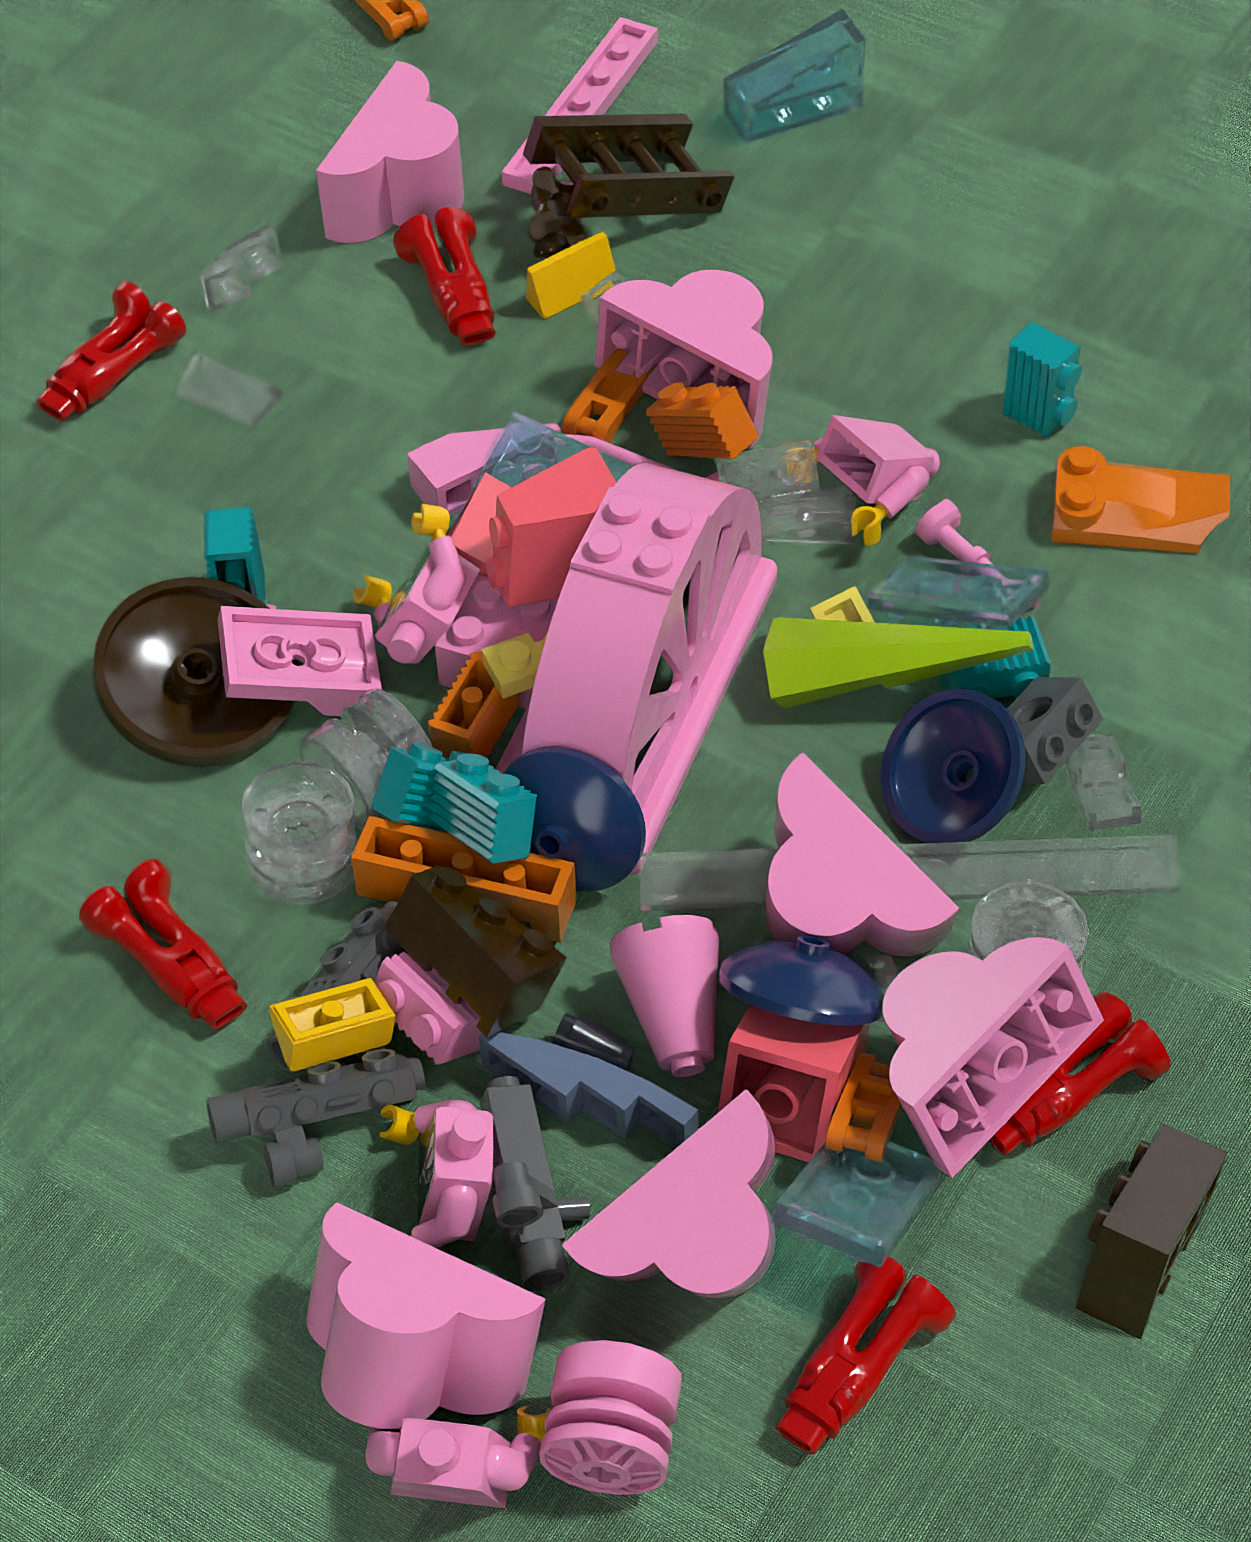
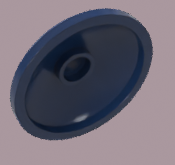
[881,689,1025,846]
[503,747,646,892]
[719,935,885,1026]

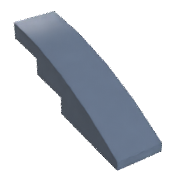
[479,1032,698,1149]

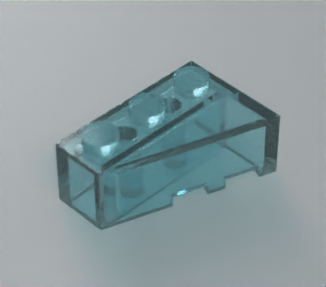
[723,8,866,144]

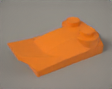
[1051,446,1230,553]

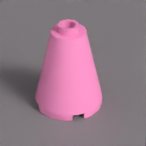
[609,915,719,1077]

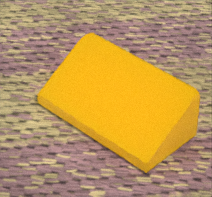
[526,231,617,319]
[269,978,396,1071]

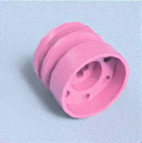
[539,1340,682,1495]

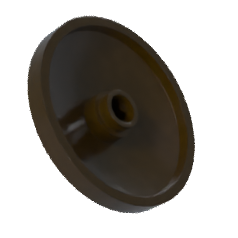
[92,577,299,767]

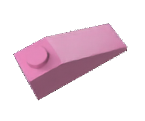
[407,423,563,517]

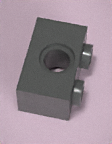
[1007,677,1103,784]

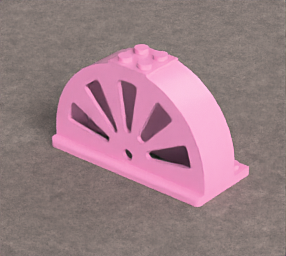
[435,463,777,874]

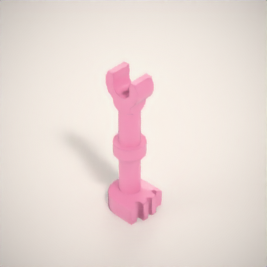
[915,498,1041,621]

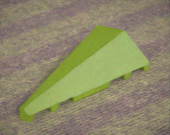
[763,617,1034,709]

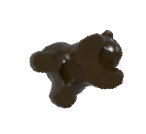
[528,166,585,258]

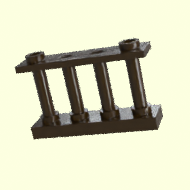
[523,114,735,218]

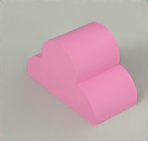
[316,61,464,243]
[595,270,773,449]
[765,752,959,956]
[882,937,1104,1178]
[562,1089,775,1298]
[306,1202,546,1429]

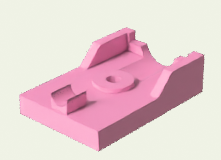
[217,606,382,718]

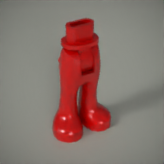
[393,207,496,346]
[36,280,187,422]
[79,859,247,1030]
[989,992,1171,1155]
[775,1252,956,1455]

